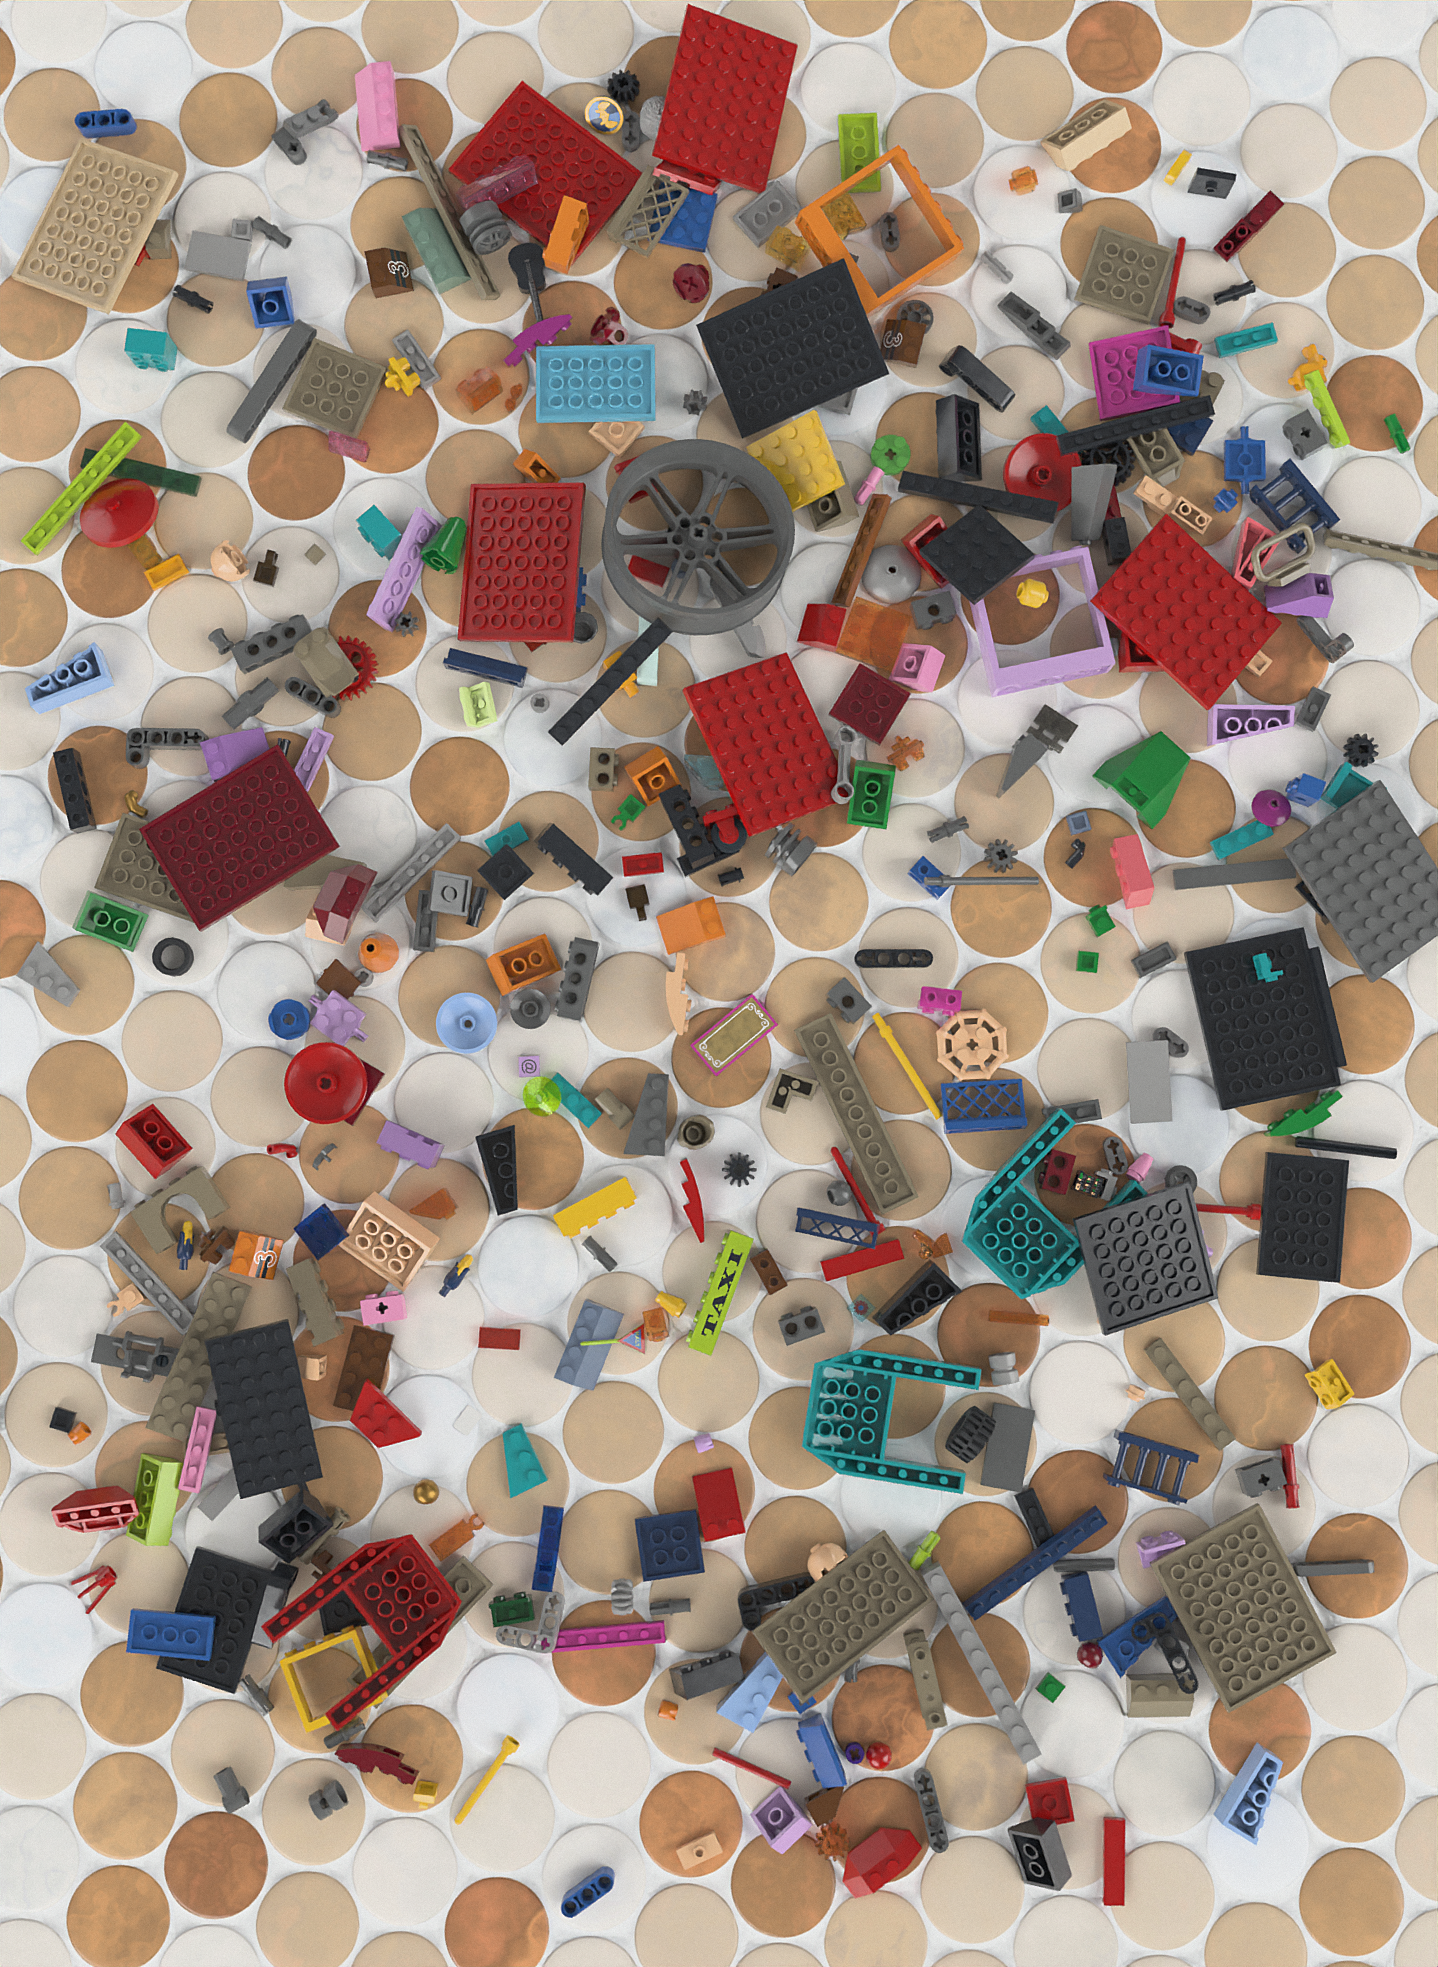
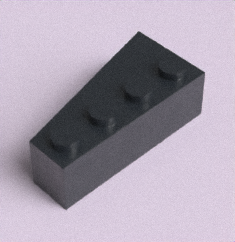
[534,823,614,896]
[475,1125,518,1216]
[872,1259,963,1336]

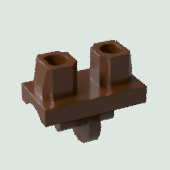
[198,1225,235,1265]
[311,1549,341,1585]

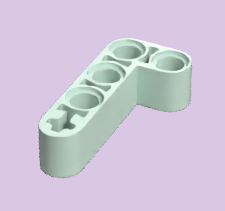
[637,616,659,686]

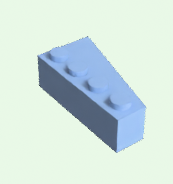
[25,642,115,714]
[716,1652,783,1733]
[1213,1743,1283,1845]

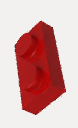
[622,852,664,877]

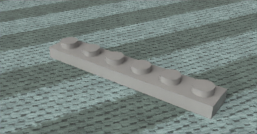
[361,823,461,923]
[100,1231,194,1336]

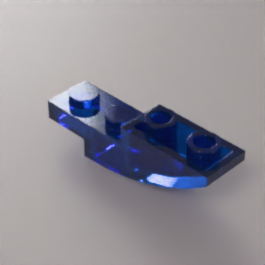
[531,1505,564,1592]

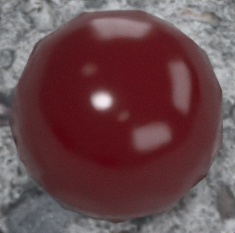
[1077,1642,1103,1669]

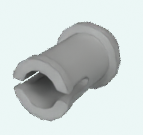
[107,1183,126,1210]

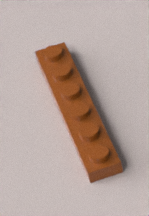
[831,494,892,607]

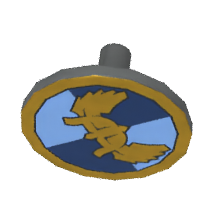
[585,96,624,135]

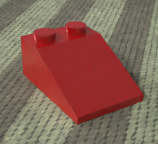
[901,514,949,589]
[692,1467,746,1542]

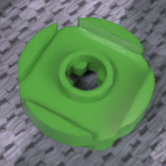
[870,435,911,476]

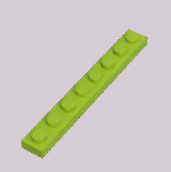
[20,422,142,555]

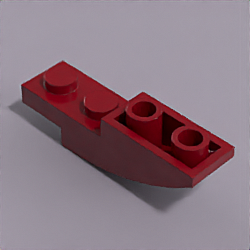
[1213,190,1284,262]
[335,1743,419,1785]

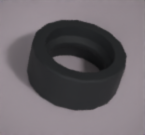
[152,937,194,977]

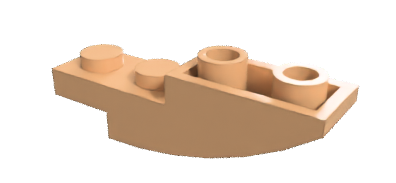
[1133,475,1212,535]
[666,952,692,1036]

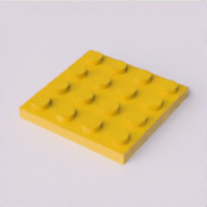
[746,410,845,512]

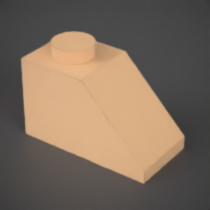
[297,1355,327,1380]

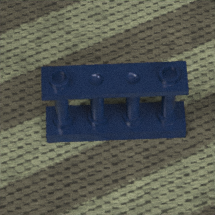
[1249,458,1341,554]
[1103,1429,1200,1505]

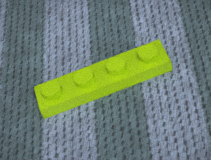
[1303,370,1351,448]

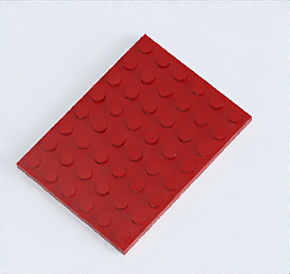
[652,4,798,194]
[448,81,642,266]
[457,482,586,643]
[1090,514,1282,710]
[682,652,848,837]

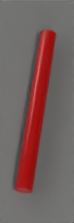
[712,1748,792,1789]

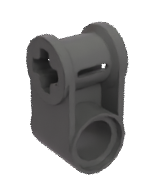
[271,127,307,165]

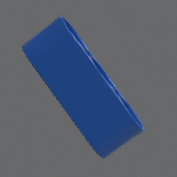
[75,109,137,138]
[561,1866,615,1918]

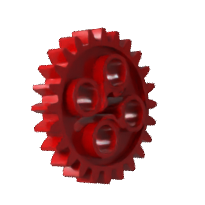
[332,636,379,701]

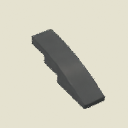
[997,292,1071,360]

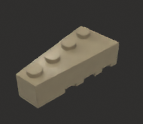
[286,1258,345,1347]

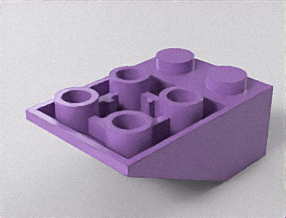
[1264,573,1334,618]

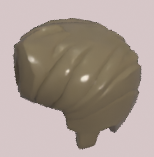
[677,1114,715,1150]

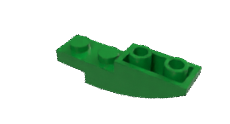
[1264,1090,1343,1137]

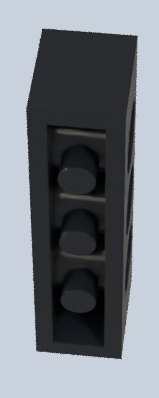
[53,748,97,834]
[658,784,716,869]

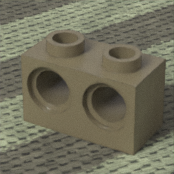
[588,747,619,792]

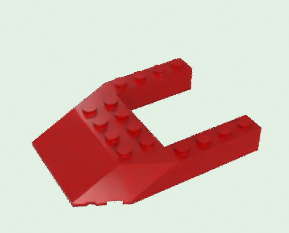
[261,1534,462,1731]

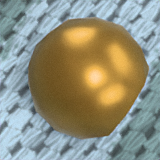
[413,1479,439,1505]

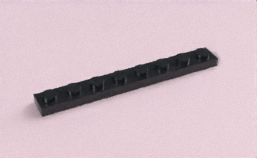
[1056,395,1215,457]
[898,471,1059,524]
[548,617,673,746]

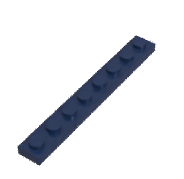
[962,1505,1108,1621]

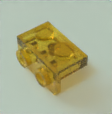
[822,192,867,241]

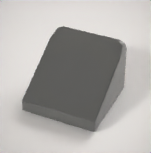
[1058,188,1082,213]

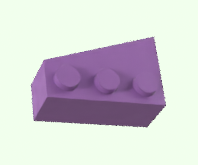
[376,1120,445,1169]

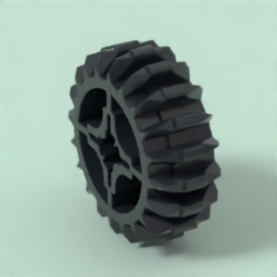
[1081,440,1135,487]

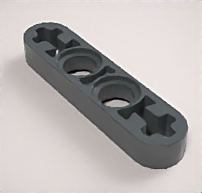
[1293,1559,1375,1577]
[914,1768,949,1853]

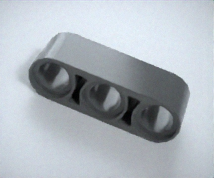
[285,677,341,718]

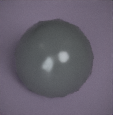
[827,1180,852,1206]

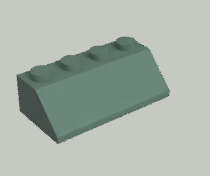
[402,208,471,295]

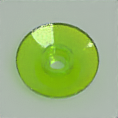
[523,1076,561,1117]

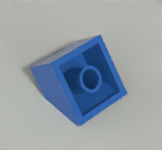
[246,276,295,329]

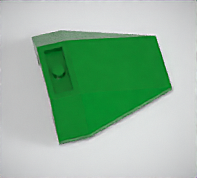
[1092,731,1191,830]

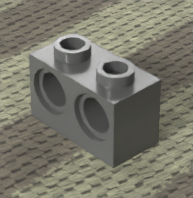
[778,1305,825,1346]

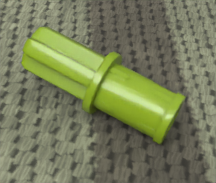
[908,1531,940,1571]

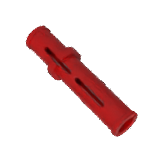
[1280,1444,1300,1509]

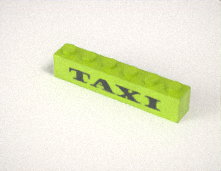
[686,1230,754,1356]

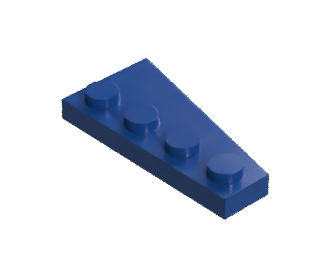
[1096,1595,1177,1678]

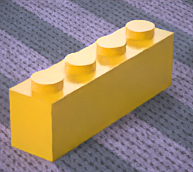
[553,1177,637,1239]

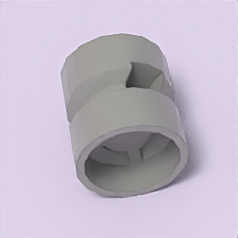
[988,1352,1019,1385]

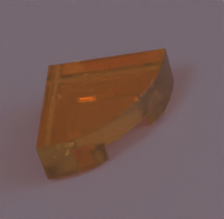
[932,1233,953,1259]

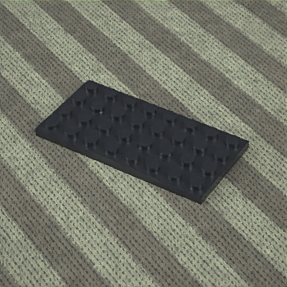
[204,1319,323,1499]

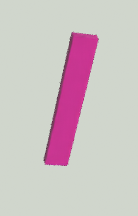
[541,1620,666,1654]

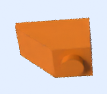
[513,449,561,483]

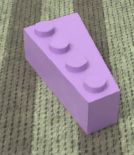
[1207,704,1295,746]

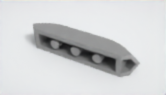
[710,575,765,658]

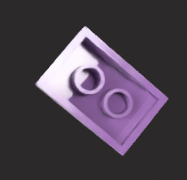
[200,727,270,782]

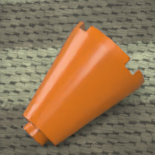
[358,933,399,973]

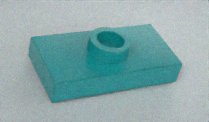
[484,821,530,856]

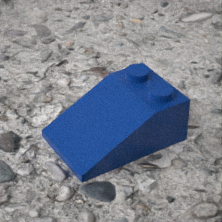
[1133,345,1204,397]

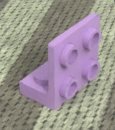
[1136,1531,1185,1568]

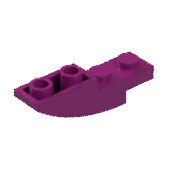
[503,314,572,367]

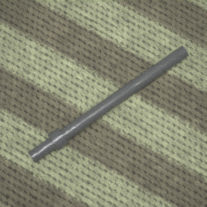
[924,875,1039,887]

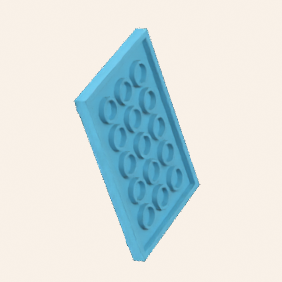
[536,344,656,423]

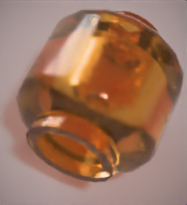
[1008,166,1039,196]

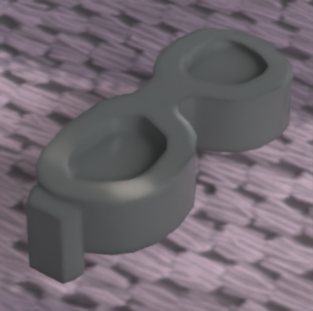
[313,1143,338,1171]

